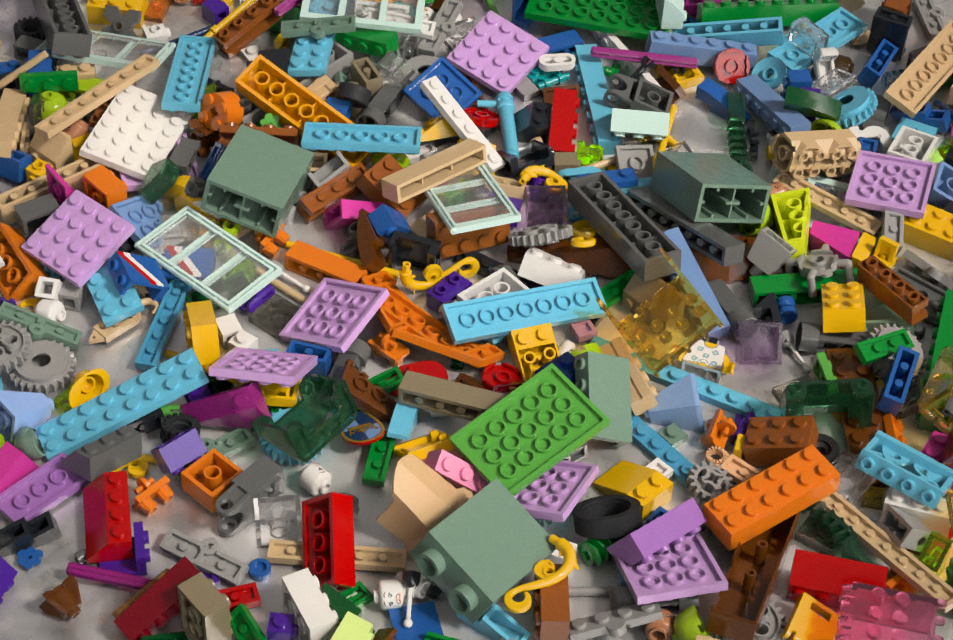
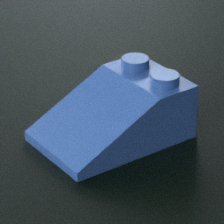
[927,161,953,209]

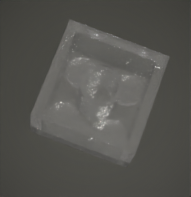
[253,494,302,549]

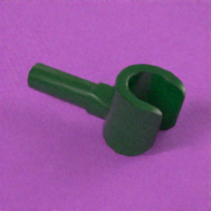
[450,358,466,372]

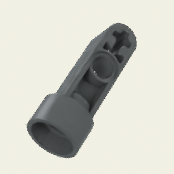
[355,83,404,125]
[708,278,759,341]
[795,322,870,353]
[320,338,371,409]
[608,586,699,612]

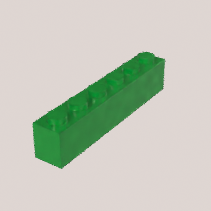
[747,268,865,308]

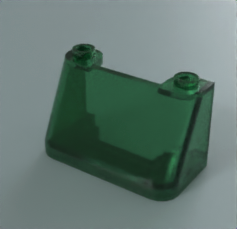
[251,373,358,462]
[780,378,875,428]

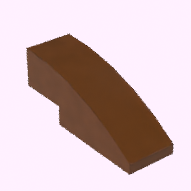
[357,208,387,273]

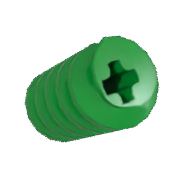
[578,535,627,567]

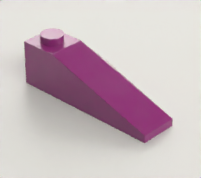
[180,381,273,428]

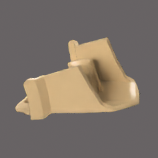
[375,454,473,562]

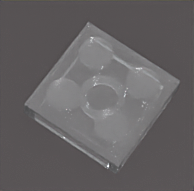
[811,68,858,98]

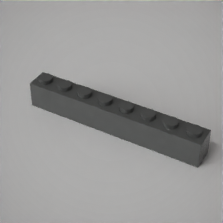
[627,186,745,267]

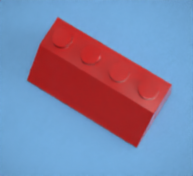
[83,470,134,564]
[302,492,356,591]
[786,549,888,617]

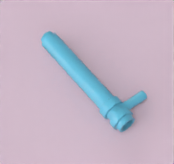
[477,91,519,160]

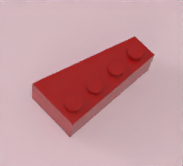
[548,88,580,152]

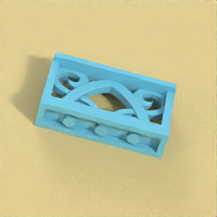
[854,430,953,510]

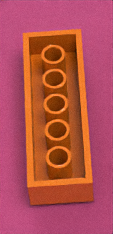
[703,444,841,551]

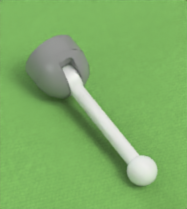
[266,260,310,293]
[776,330,812,373]

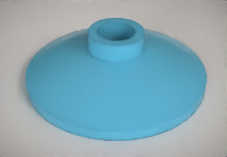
[752,57,787,90]

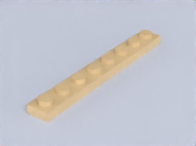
[34,53,160,139]
[814,492,953,613]

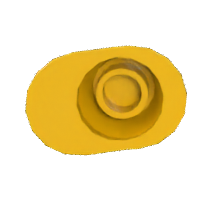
[68,368,110,409]

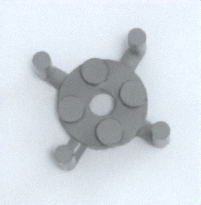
[785,244,854,297]

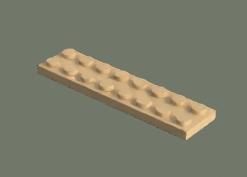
[883,20,953,119]

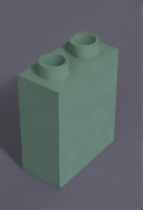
[200,124,315,238]
[650,151,772,223]
[409,478,556,624]

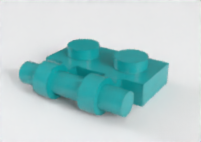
[527,64,570,89]

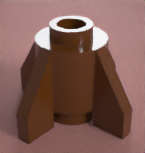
[188,119,219,158]
[39,574,82,620]

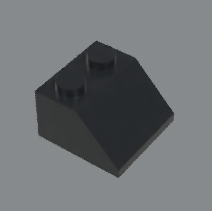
[514,102,552,144]

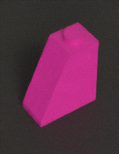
[324,199,384,230]
[808,220,860,269]
[0,441,39,493]

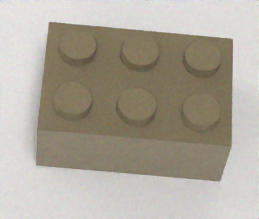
[177,572,233,640]

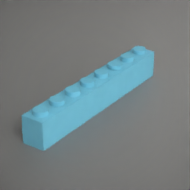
[571,44,621,155]

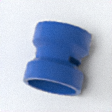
[776,296,798,324]

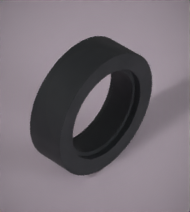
[572,495,643,539]

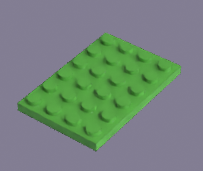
[449,363,610,496]

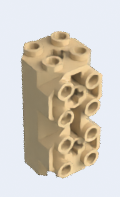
[770,129,861,179]

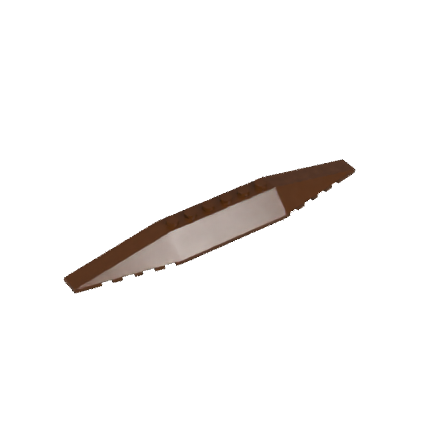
[507,235,810,284]

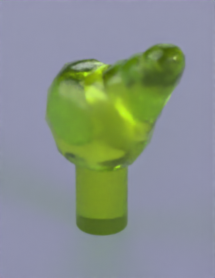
[53,382,73,413]

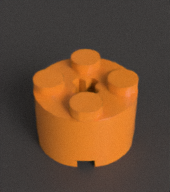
[198,91,244,131]

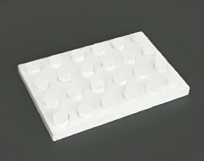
[79,85,194,184]

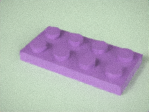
[0,452,91,523]

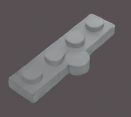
[417,0,464,56]
[912,0,944,40]
[902,249,953,291]
[159,527,249,586]
[569,602,663,640]

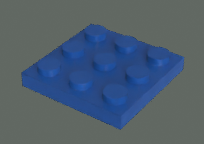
[403,56,482,118]

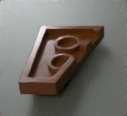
[335,358,397,423]

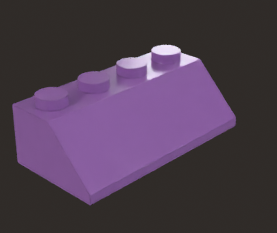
[606,497,707,565]

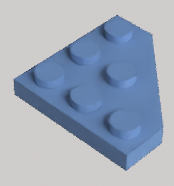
[109,191,163,251]

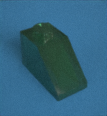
[138,158,181,205]

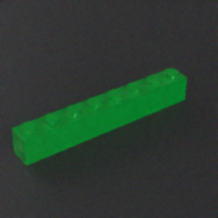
[696,0,839,26]
[267,7,399,59]
[915,289,953,433]

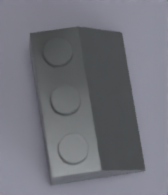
[61,425,142,482]

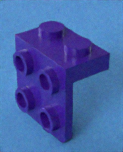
[99,521,151,576]

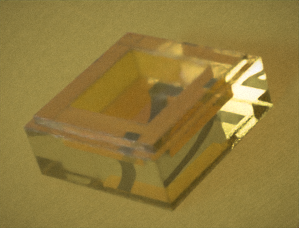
[861,485,887,511]

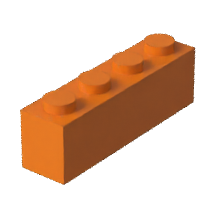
[285,240,368,284]

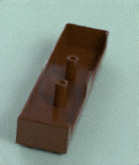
[706,511,801,640]

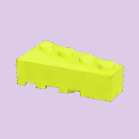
[770,187,811,258]

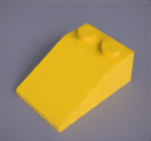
[592,460,674,522]

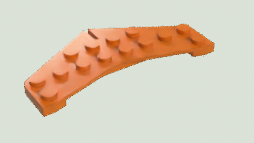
[360,270,506,368]

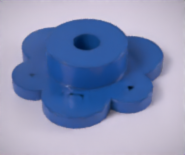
[17,547,43,570]

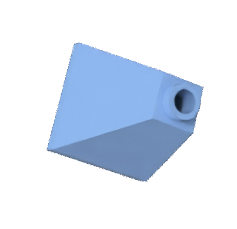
[644,373,705,433]
[0,390,54,446]

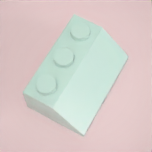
[655,0,687,29]
[610,108,670,141]

